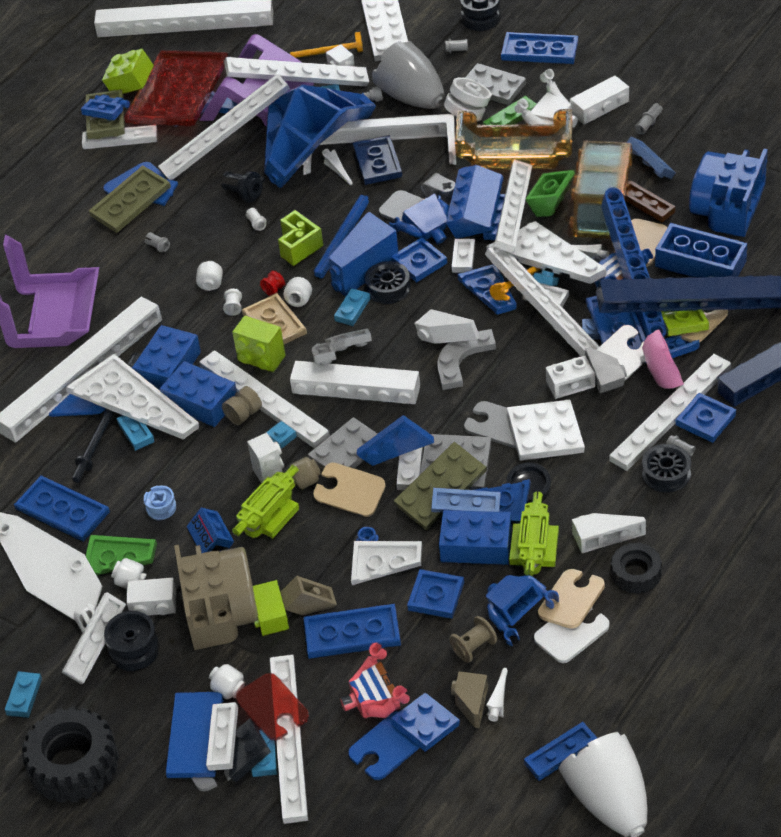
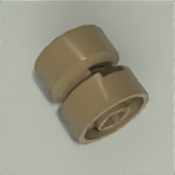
[222,386,262,425]

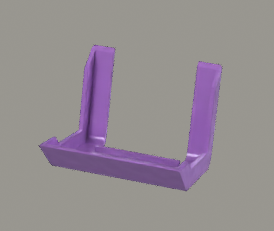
[199,34,314,126]
[0,235,99,348]

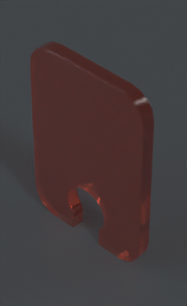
[236,673,309,741]

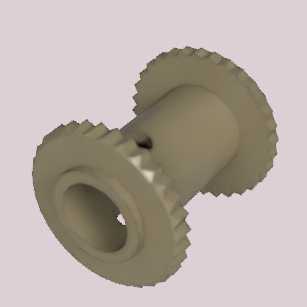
[449,616,497,662]

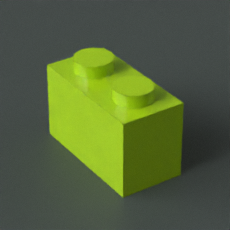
[253,580,289,636]

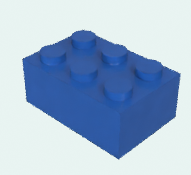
[132,325,201,391]
[160,361,237,427]
[439,510,512,565]

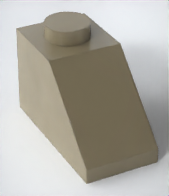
[280,576,337,616]
[451,672,488,728]

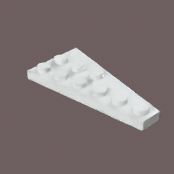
[66,354,199,439]

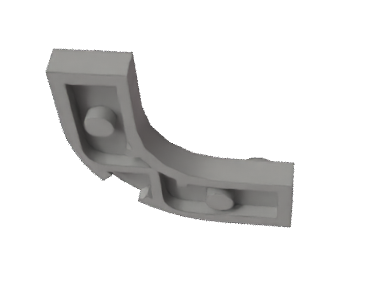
[312,328,372,365]
[437,329,496,390]

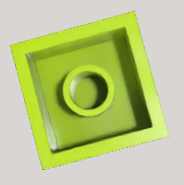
[102,49,154,94]
[232,316,286,372]

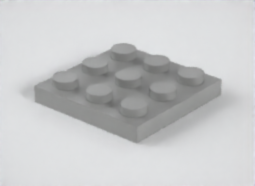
[420,434,491,490]

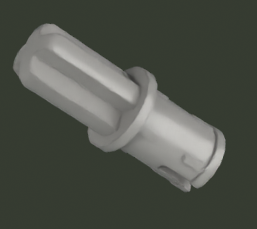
[634,103,663,134]

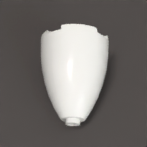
[559,732,648,837]

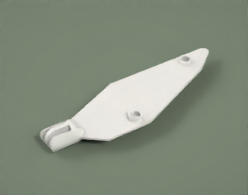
[0,512,102,633]

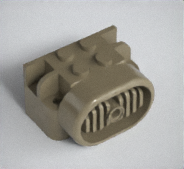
[174,545,258,650]

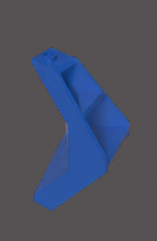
[264,84,376,188]

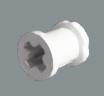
[223,289,242,316]

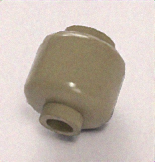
[290,457,321,489]

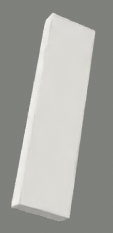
[82,125,157,149]
[62,592,126,684]

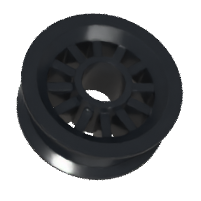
[365,261,411,304]
[642,444,691,492]

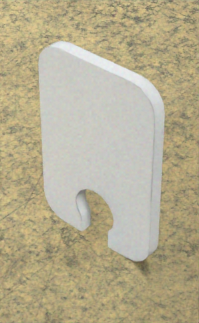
[597,325,646,380]
[534,606,609,663]

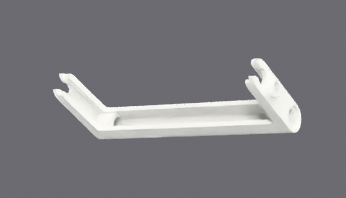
[302,114,459,175]

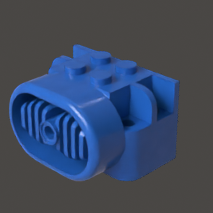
[689,149,768,237]

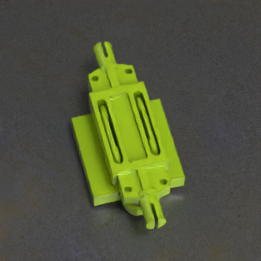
[232,465,299,538]
[509,492,559,576]

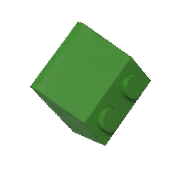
[525,170,575,217]

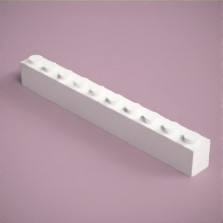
[94,0,273,37]
[0,296,162,443]

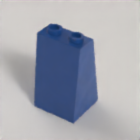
[329,212,398,296]

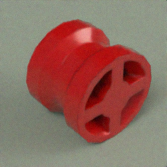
[260,271,285,296]

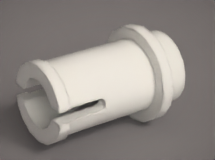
[246,208,266,231]

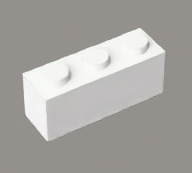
[570,76,629,124]

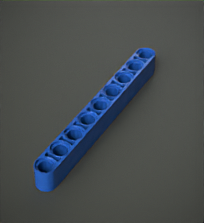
[601,187,666,338]

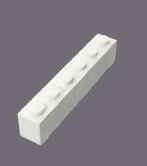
[290,361,420,404]

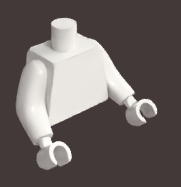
[514,69,578,133]

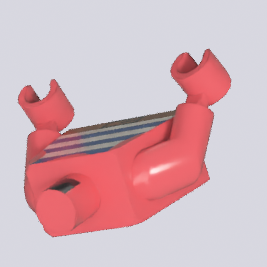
[340,643,410,718]

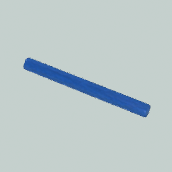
[314,195,369,278]

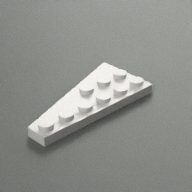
[487,221,607,284]

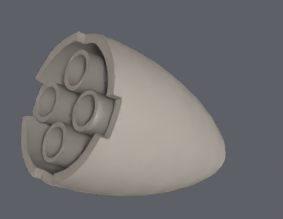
[372,41,445,109]

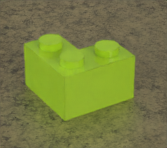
[278,210,323,266]

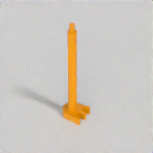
[290,32,363,58]
[489,266,541,301]

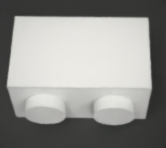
[127,578,176,615]

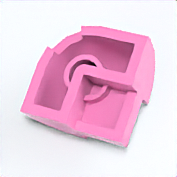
[642,330,684,388]

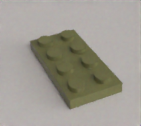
[86,90,125,139]
[89,165,171,233]
[394,441,487,531]

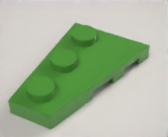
[86,535,157,575]

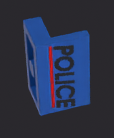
[187,508,234,553]

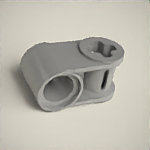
[421,173,455,206]

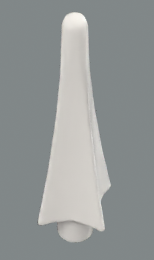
[322,149,353,185]
[572,244,609,259]
[486,668,508,722]

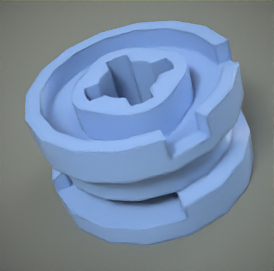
[144,485,176,520]

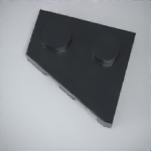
[229,719,271,782]

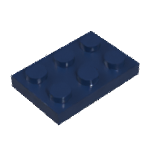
[353,135,402,185]

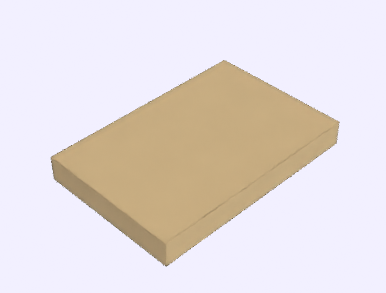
[242,293,307,344]

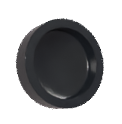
[506,463,551,503]

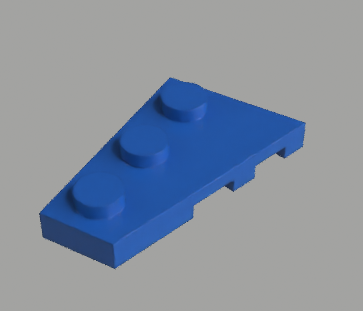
[458,264,516,315]
[357,415,434,466]
[475,479,531,524]

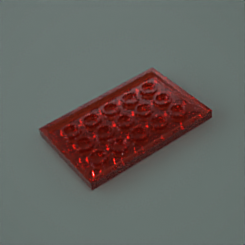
[124,50,229,126]

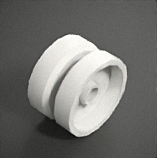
[444,77,492,122]

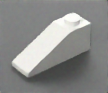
[415,309,480,344]
[572,513,646,553]

